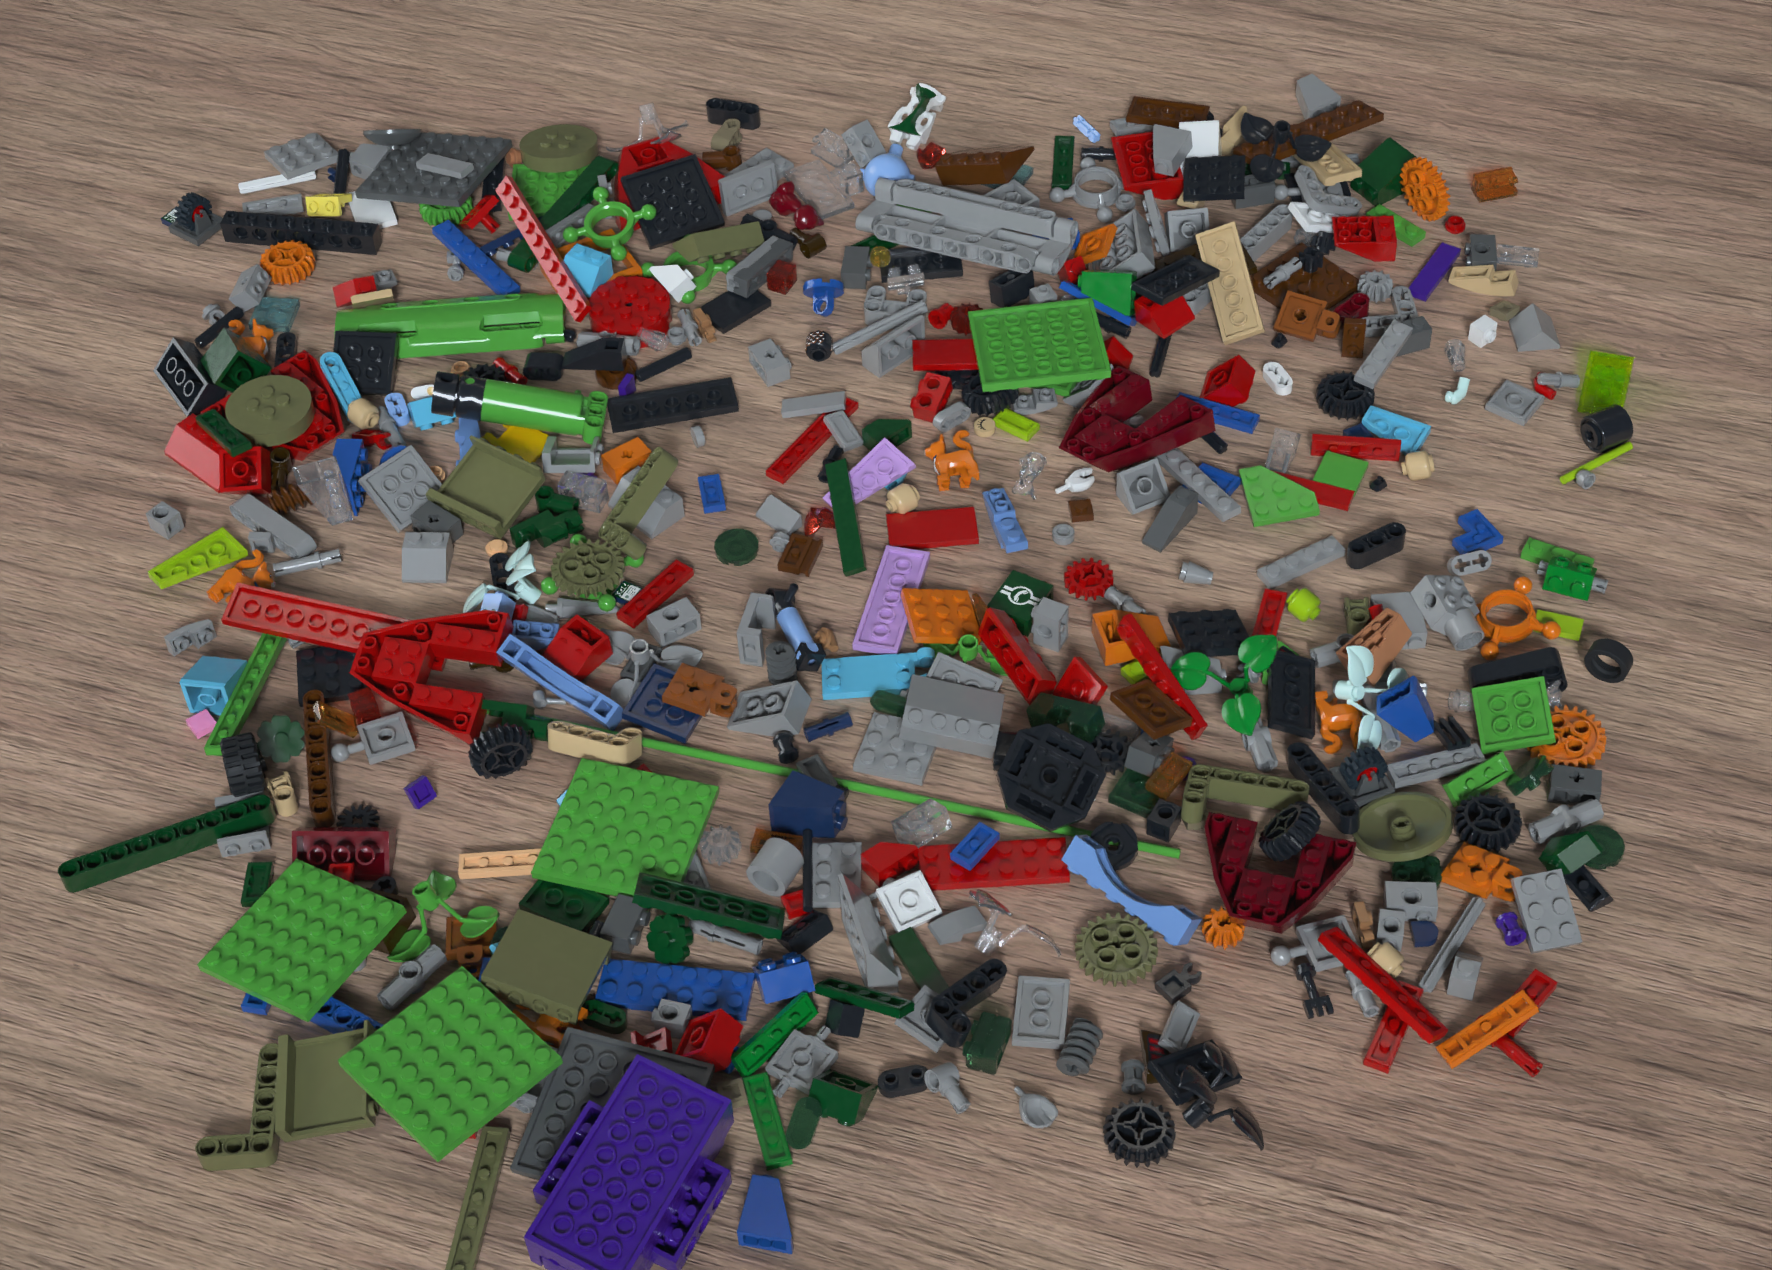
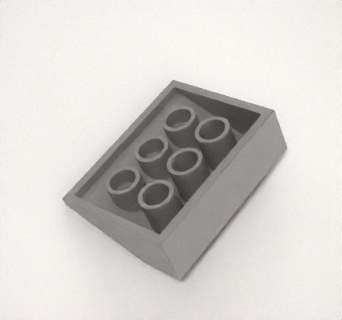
[1088,209,1156,279]
[898,674,1005,759]
[838,873,902,994]

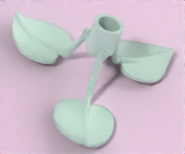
[463,540,542,613]
[1335,645,1408,752]

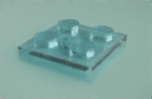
[248,297,300,332]

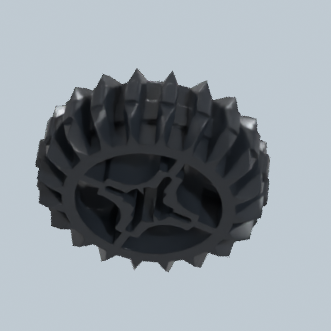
[1316,370,1375,421]
[962,372,1019,416]
[468,723,533,779]
[1453,792,1522,853]
[1258,801,1321,862]
[1103,1097,1176,1168]

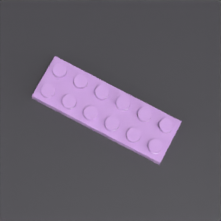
[853,545,930,655]

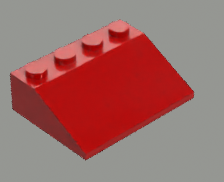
[1111,132,1184,200]

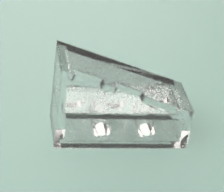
[292,456,353,526]

